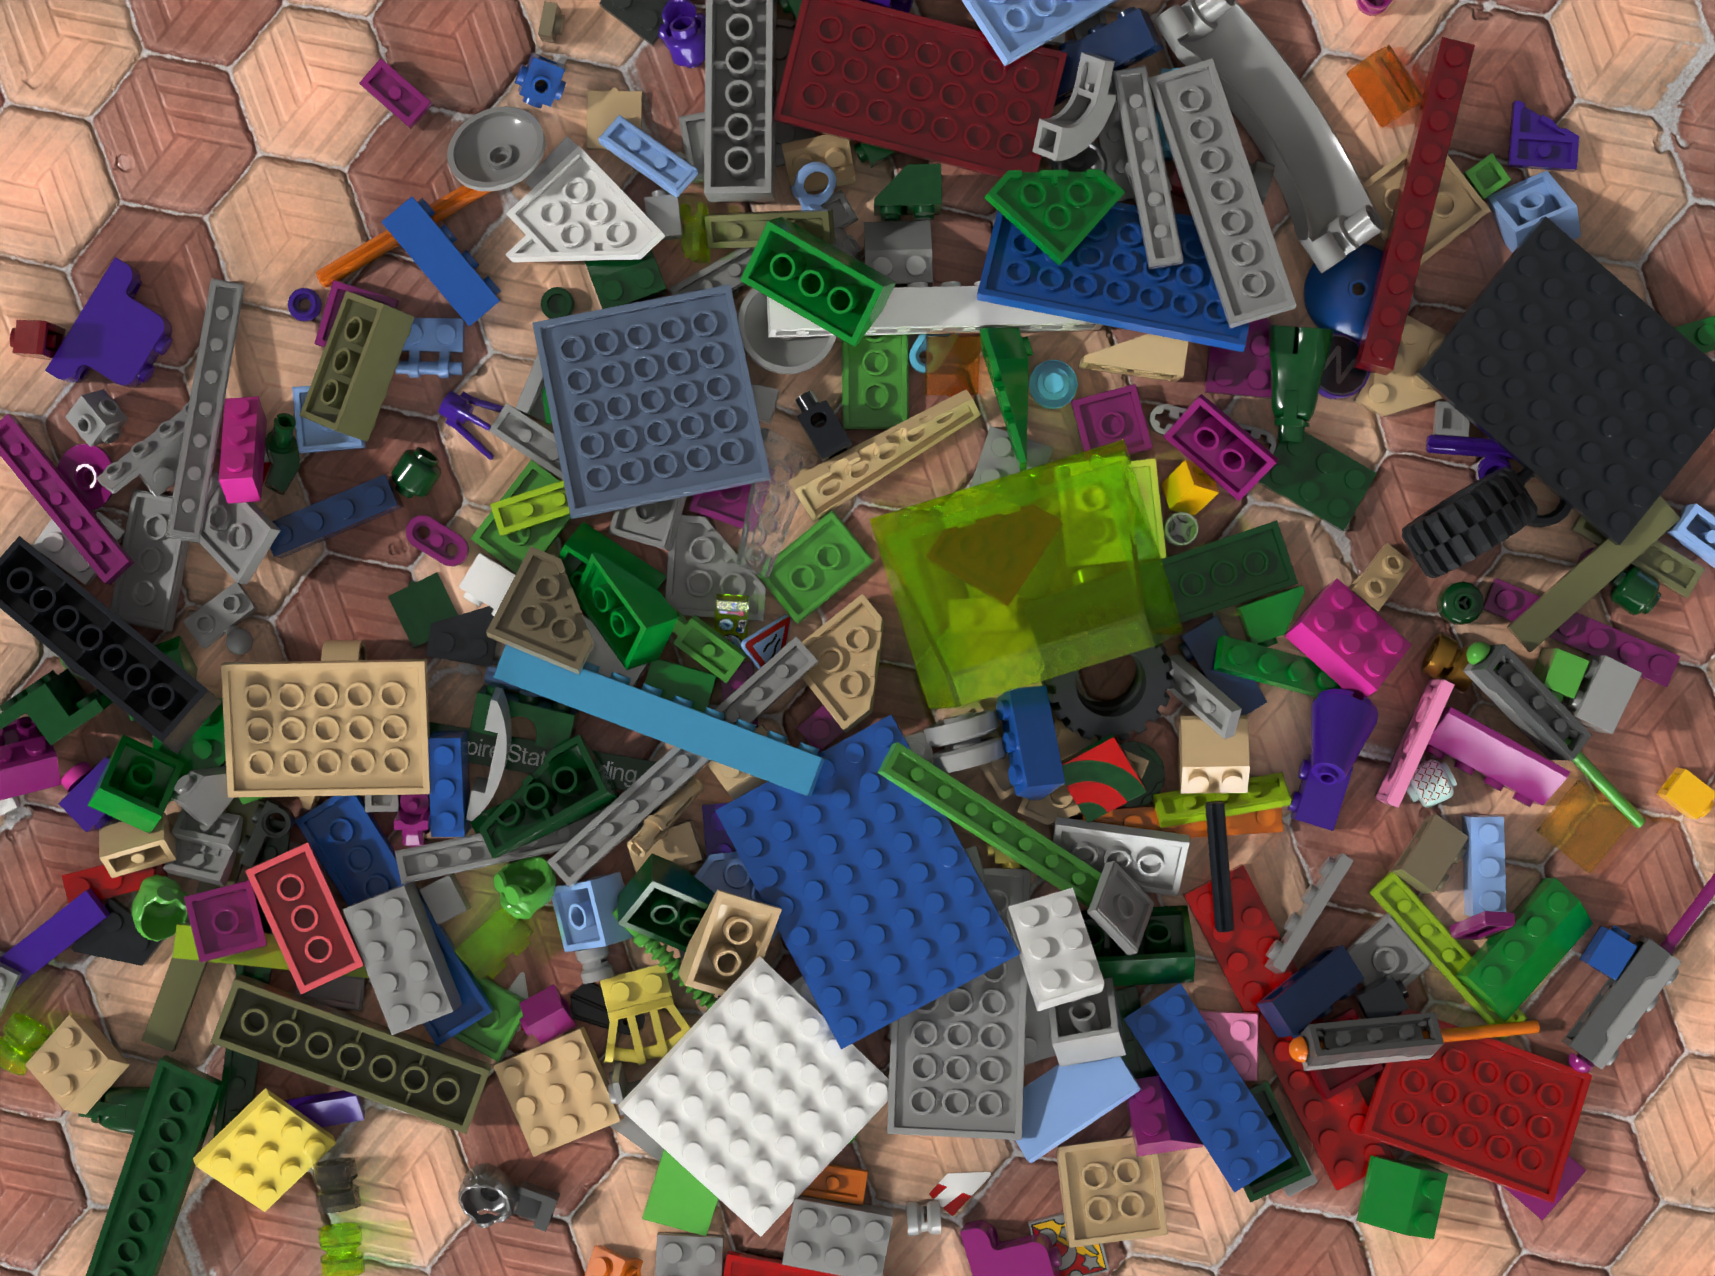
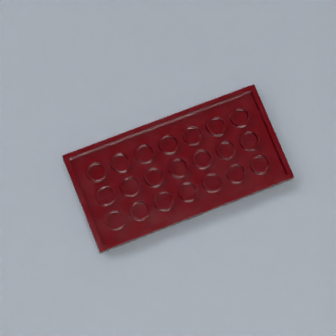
[773,0,1067,178]

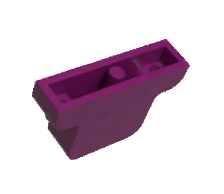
[960,1220,1062,1276]

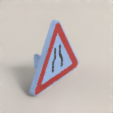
[741,615,791,670]

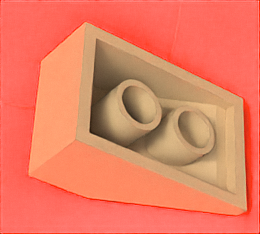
[1078,334,1189,382]
[678,889,782,996]

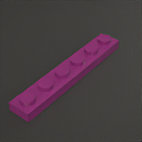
[0,414,135,585]
[1483,578,1680,687]

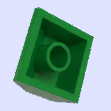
[87,734,185,834]
[1356,1155,1448,1239]

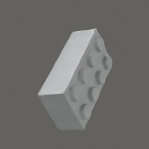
[342,882,463,1035]

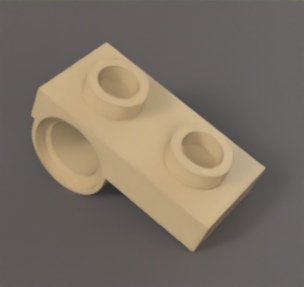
[1349,543,1413,613]

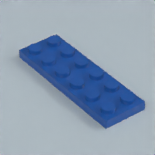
[1124,983,1292,1193]

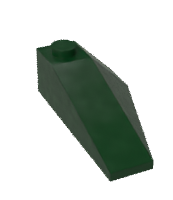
[479,734,619,859]

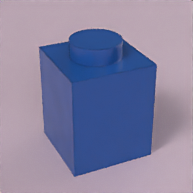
[1580,925,1637,980]

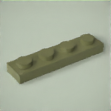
[704,209,836,249]
[1570,515,1705,598]

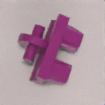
[394,794,431,846]

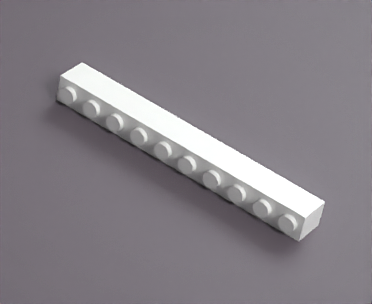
[767,281,1103,338]

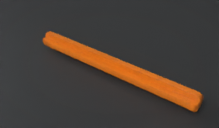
[316,185,491,288]

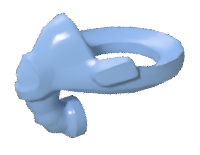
[791,162,836,210]

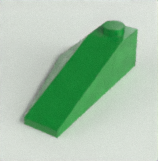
[980,328,1033,471]

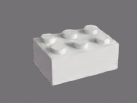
[1007,888,1105,1012]

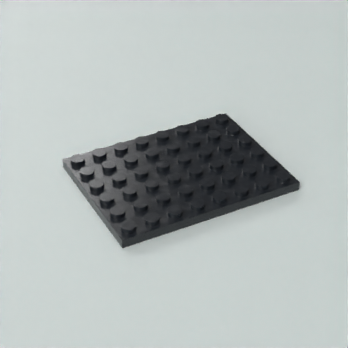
[1415,216,1715,545]

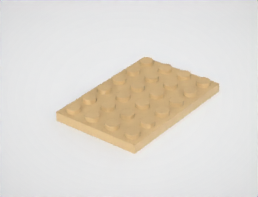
[221,659,431,798]

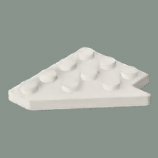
[505,146,665,262]

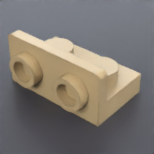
[781,135,857,195]

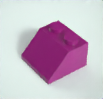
[1126,1076,1203,1157]

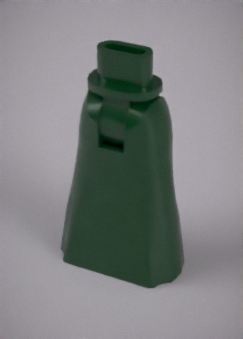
[1269,325,1334,442]
[78,1086,150,1135]

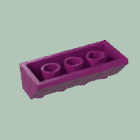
[1425,707,1570,807]

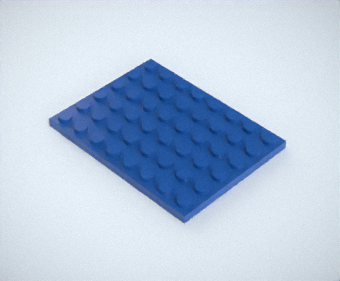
[715,714,1021,1050]

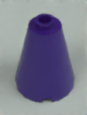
[1311,689,1379,785]

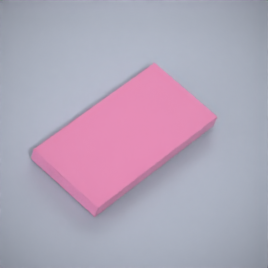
[1375,679,1455,808]

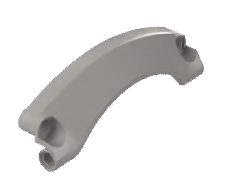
[1153,0,1385,273]

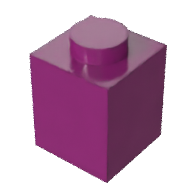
[519,984,577,1045]

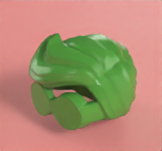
[494,856,556,919]
[131,874,189,942]

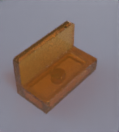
[1347,44,1422,128]

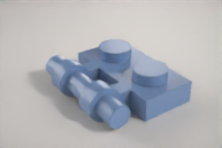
[395,318,465,378]

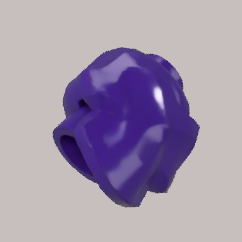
[658,0,706,68]

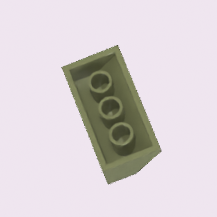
[299,291,414,442]

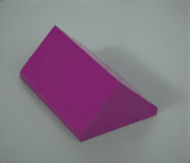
[1163,394,1279,501]

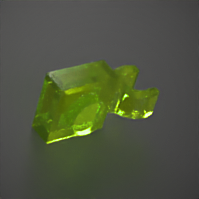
[680,202,710,264]

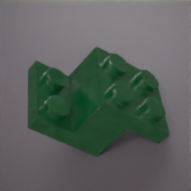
[0,668,114,745]

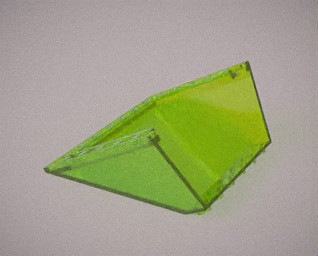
[869,439,1184,709]

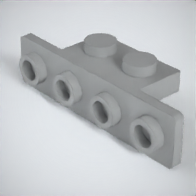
[97,402,189,497]

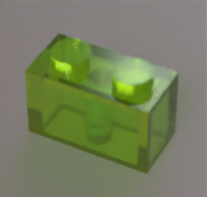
[454,907,534,980]

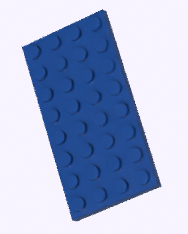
[977,202,1250,352]

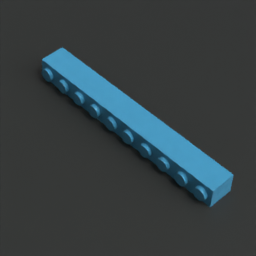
[493,645,825,796]

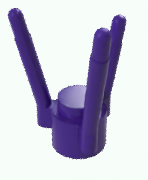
[439,391,526,460]

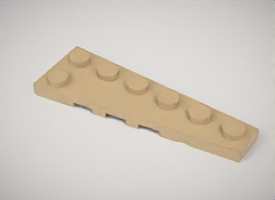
[788,389,981,522]

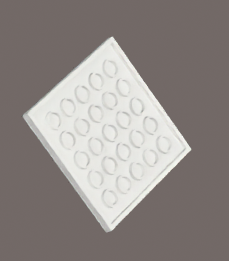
[618,956,889,1237]

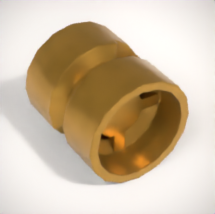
[1421,633,1473,692]

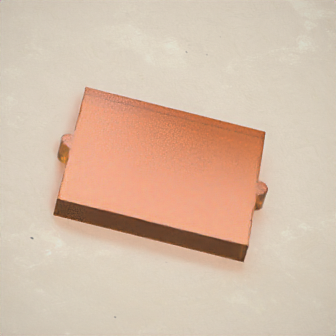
[924,333,980,397]

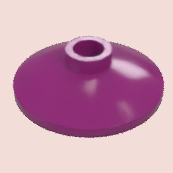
[58,444,113,510]

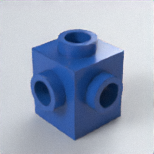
[515,52,566,108]

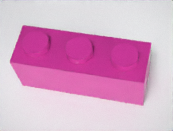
[219,396,267,503]

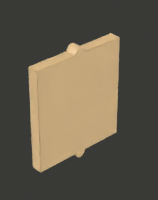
[586,88,642,150]

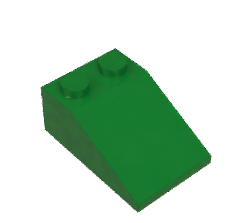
[575,552,679,670]

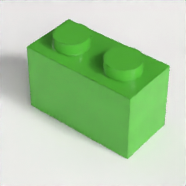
[1532,648,1589,702]

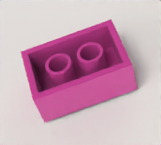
[1284,578,1412,700]

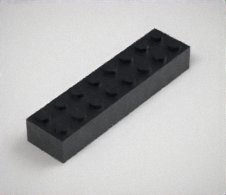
[0,536,222,754]

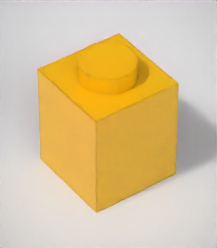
[1656,767,1715,820]

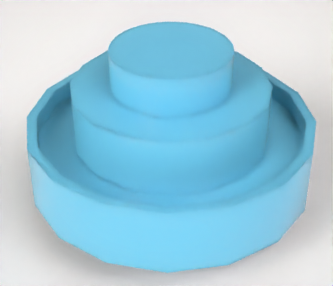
[1028,359,1078,409]

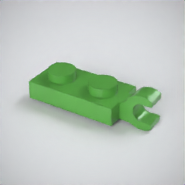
[672,607,747,683]

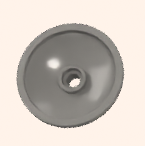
[447,106,546,191]
[738,288,836,374]

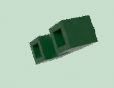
[470,683,580,750]

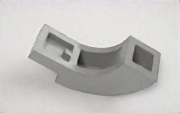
[1032,52,1117,161]

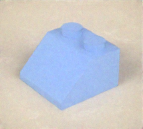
[1486,170,1581,253]
[552,872,633,952]

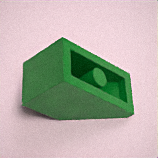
[1236,585,1305,647]

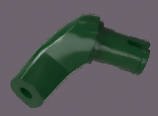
[264,413,300,495]

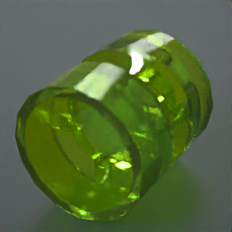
[0,1012,51,1076]
[318,1222,365,1276]

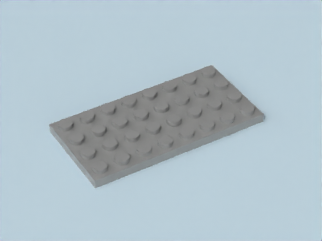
[887,868,1031,1140]

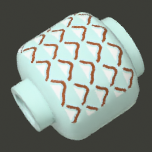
[1406,759,1457,808]

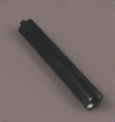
[1205,801,1234,932]

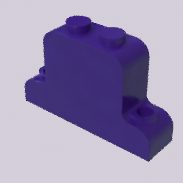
[45,257,173,388]

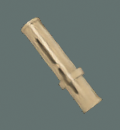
[627,776,704,858]

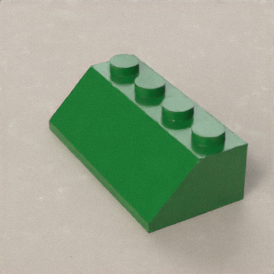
[740,217,896,347]
[1456,878,1593,1021]

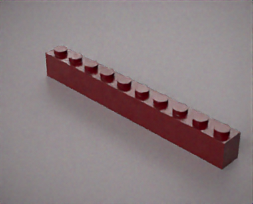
[1354,37,1475,375]

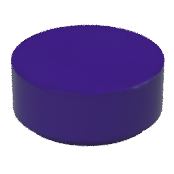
[1477,454,1512,479]

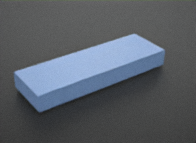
[598,115,698,198]

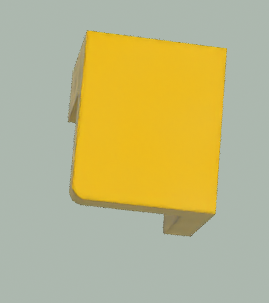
[1161,460,1219,516]

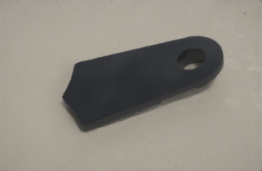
[570,983,645,1035]

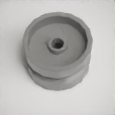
[923,709,1007,773]

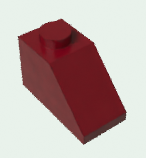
[10,320,66,360]

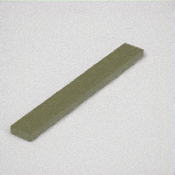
[142,797,266,1052]

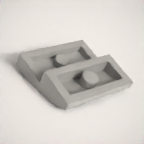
[163,808,243,886]

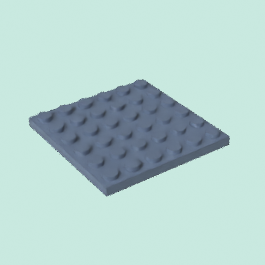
[532,284,771,519]

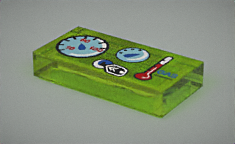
[714,594,750,651]

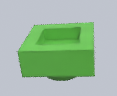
[1463,153,1511,200]

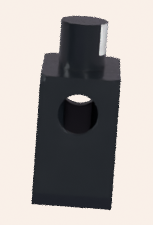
[795,391,853,463]

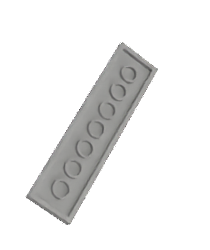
[1149,58,1296,328]

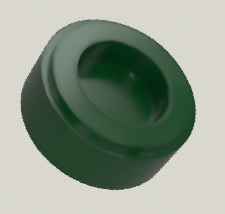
[541,287,575,319]

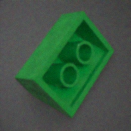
[558,522,667,611]

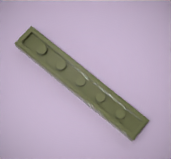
[1507,495,1681,652]

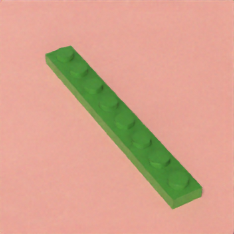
[877,742,1102,908]

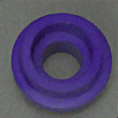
[288,288,322,322]

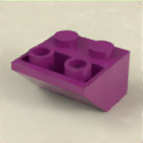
[0,716,61,800]

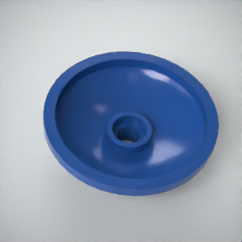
[1304,243,1383,342]

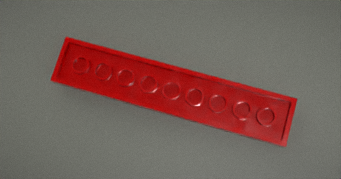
[1183,864,1395,1191]

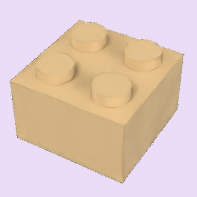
[25,1015,130,1114]

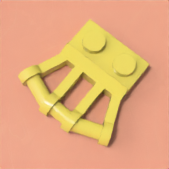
[600,964,691,1066]

